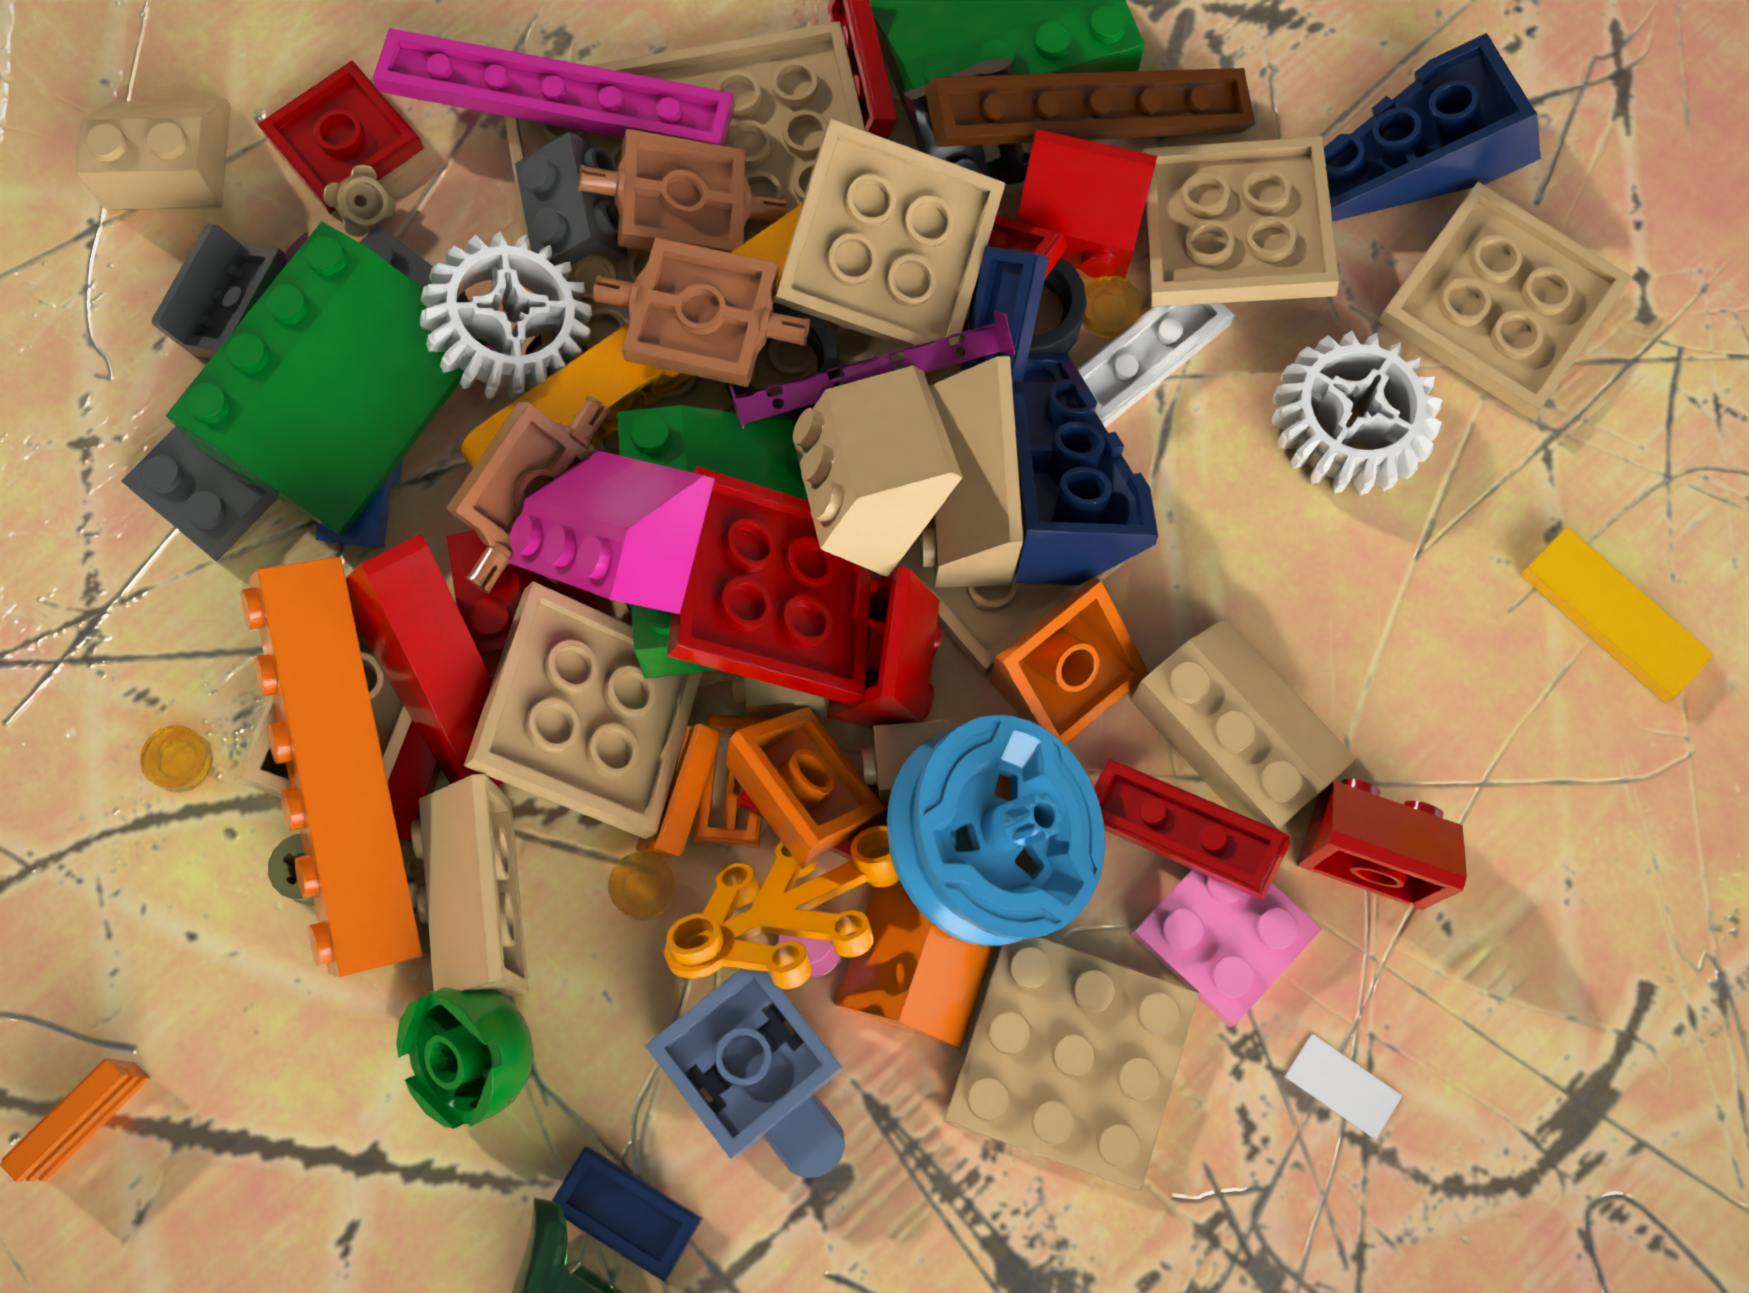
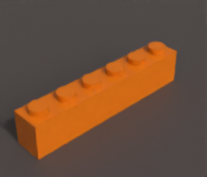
[241,556,423,977]

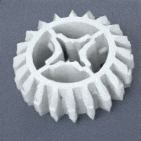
[420,230,592,401]
[1271,330,1442,496]

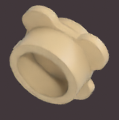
[323,165,396,237]

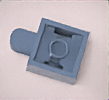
[645,968,845,1178]

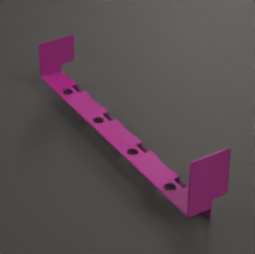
[729,311,1015,429]

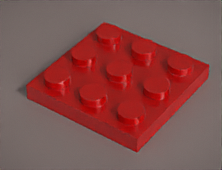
[667,466,871,705]

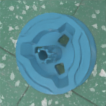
[887,715,1105,946]

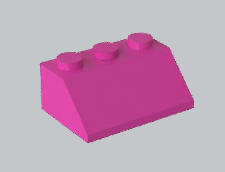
[509,450,714,614]

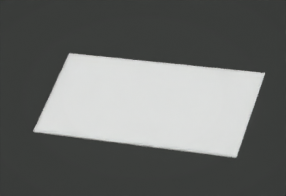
[1285,1034,1403,1140]

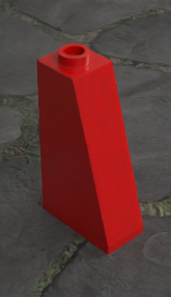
[346,533,503,786]

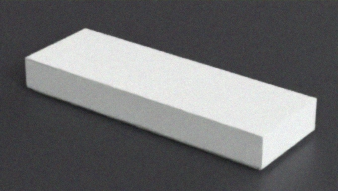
[1077,303,1235,428]

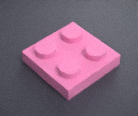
[1131,869,1322,1028]

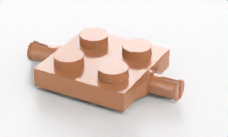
[577,129,786,253]
[593,237,810,387]
[446,396,610,594]

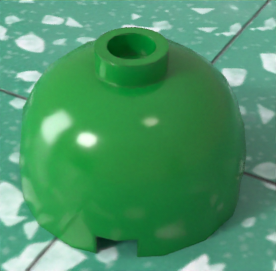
[396,987,534,1129]

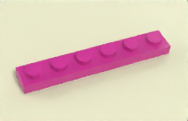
[373,28,735,146]

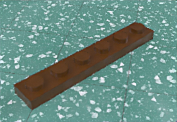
[924,68,1255,147]

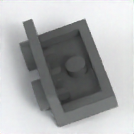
[515,131,628,266]
[152,224,286,359]

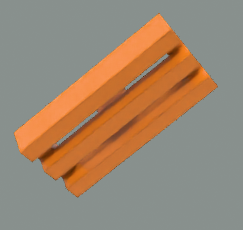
[693,713,771,848]
[635,724,721,857]
[0,1059,150,1182]

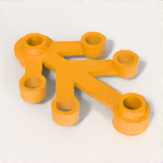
[664,826,899,989]

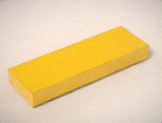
[1520,527,1714,703]

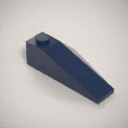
[1324,33,1541,222]
[1012,353,1158,585]

